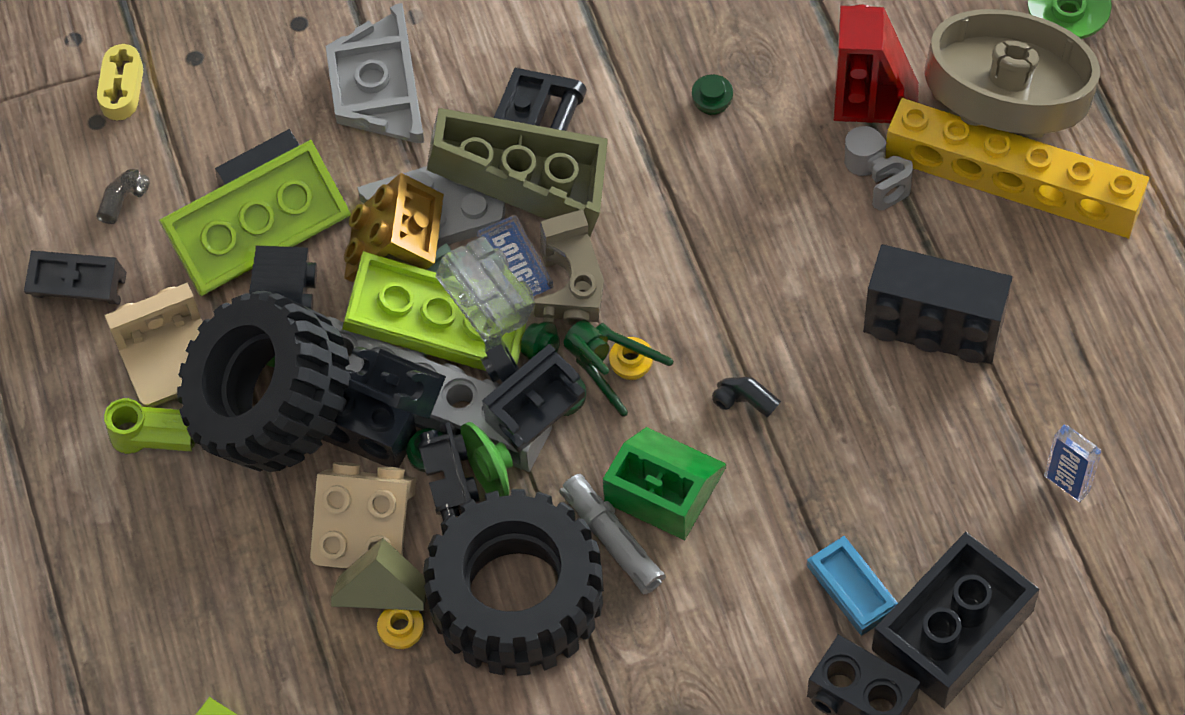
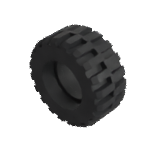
[177,291,351,472]
[423,489,604,676]

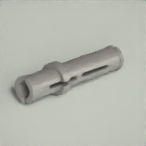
[559,474,666,594]

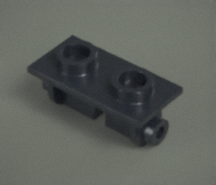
[417,422,480,521]

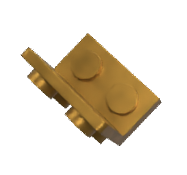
[344,173,444,282]

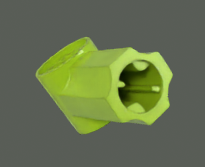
[104,398,195,454]

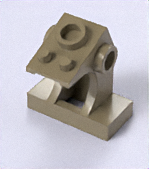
[534,209,604,326]

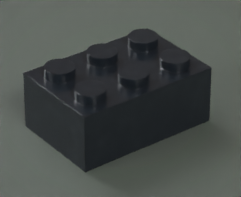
[863,244,1013,365]
[872,531,1040,709]

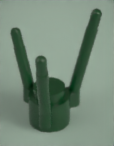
[563,320,674,417]

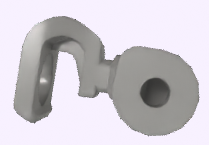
[844,126,913,211]

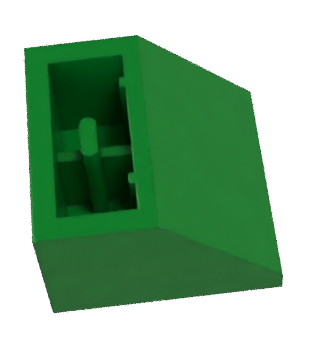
[603,427,726,541]

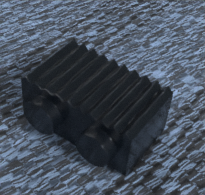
[249,245,317,310]

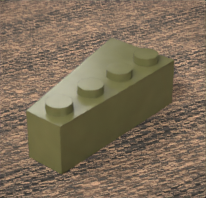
[426,108,608,237]

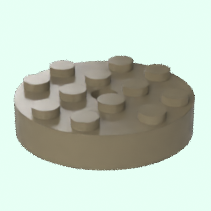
[924,9,1100,138]

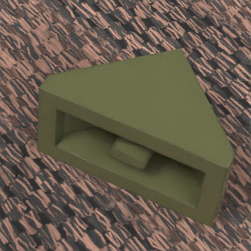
[331,538,427,611]

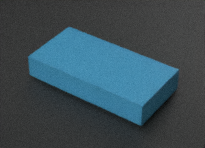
[807,536,898,636]

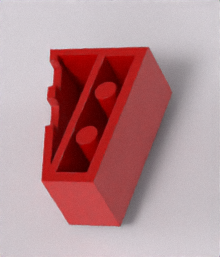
[834,4,919,124]

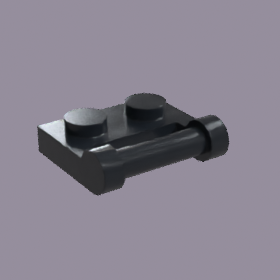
[494,68,587,131]

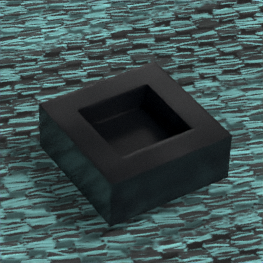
[481,334,519,383]

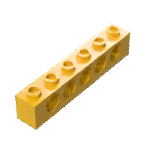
[886,98,1150,239]

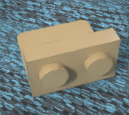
[105,283,202,408]
[310,462,416,568]

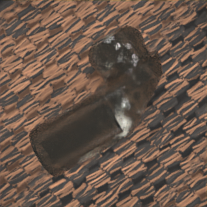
[96,169,150,224]

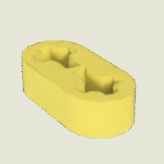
[97,44,143,121]

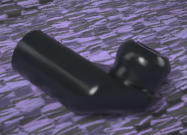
[712,377,781,418]

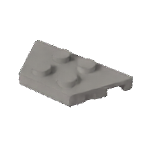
[325,3,425,143]
[357,166,506,248]

